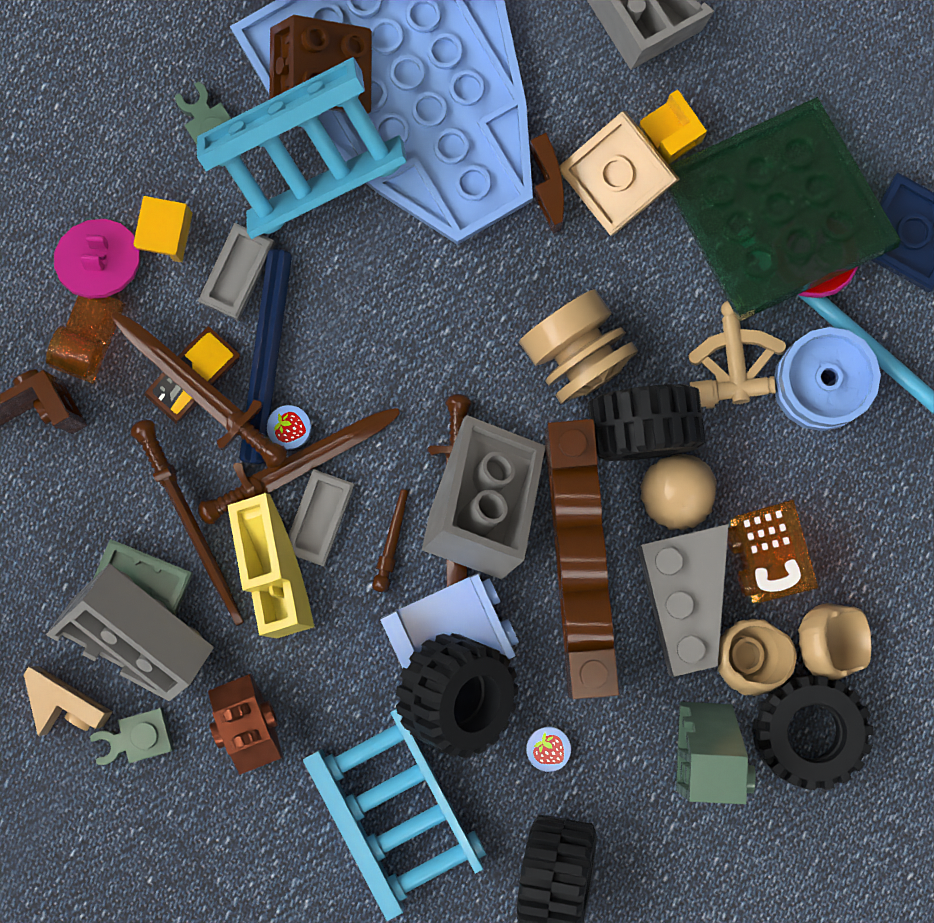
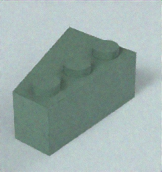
[676,702,756,805]

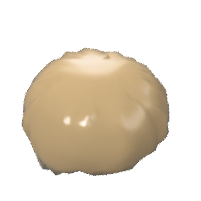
[640,454,717,530]
[798,603,872,681]
[718,619,797,696]

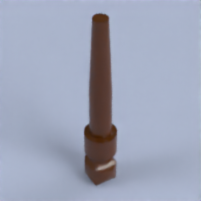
[372,489,408,593]

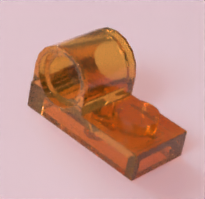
[46,295,125,384]

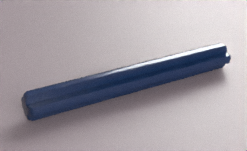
[239,249,292,464]

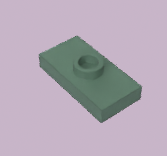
[93,539,193,614]

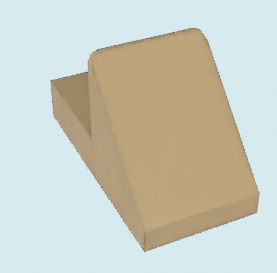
[24,666,113,736]

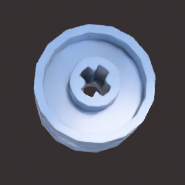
[774,327,881,431]

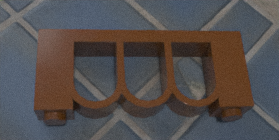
[545,419,619,699]

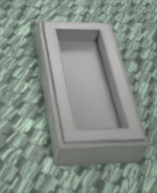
[198,223,276,321]
[288,469,355,567]

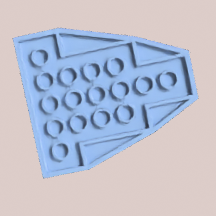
[230,0,533,245]

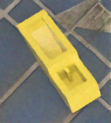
[227,493,314,639]

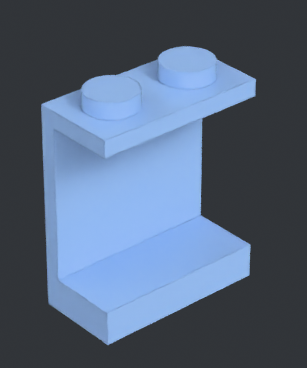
[380,573,519,669]

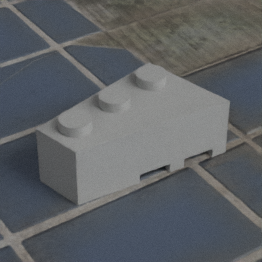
[587,0,714,70]
[637,524,729,677]
[46,563,214,701]

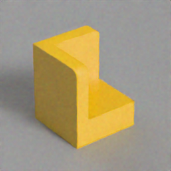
[639,90,707,165]
[133,196,193,262]

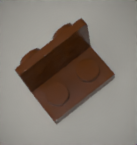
[269,15,372,114]
[0,369,88,434]

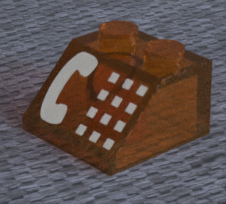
[727,500,818,604]

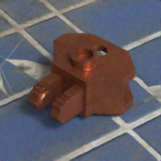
[208,674,283,775]

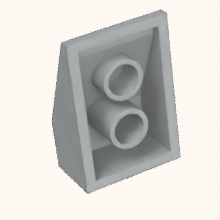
[422,415,545,580]

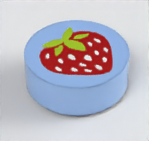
[267,405,312,450]
[526,726,571,772]

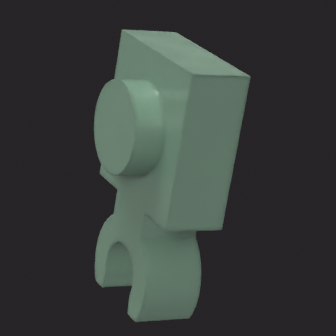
[175,81,231,145]
[90,708,175,765]

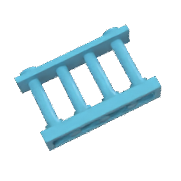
[197,57,407,239]
[303,708,487,921]

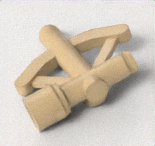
[689,301,786,409]

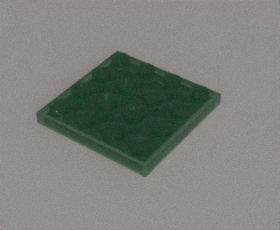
[668,97,901,322]

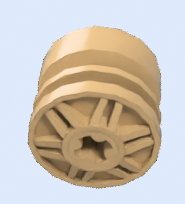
[519,289,638,404]

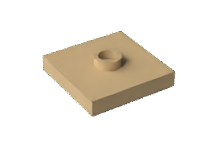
[559,111,680,236]

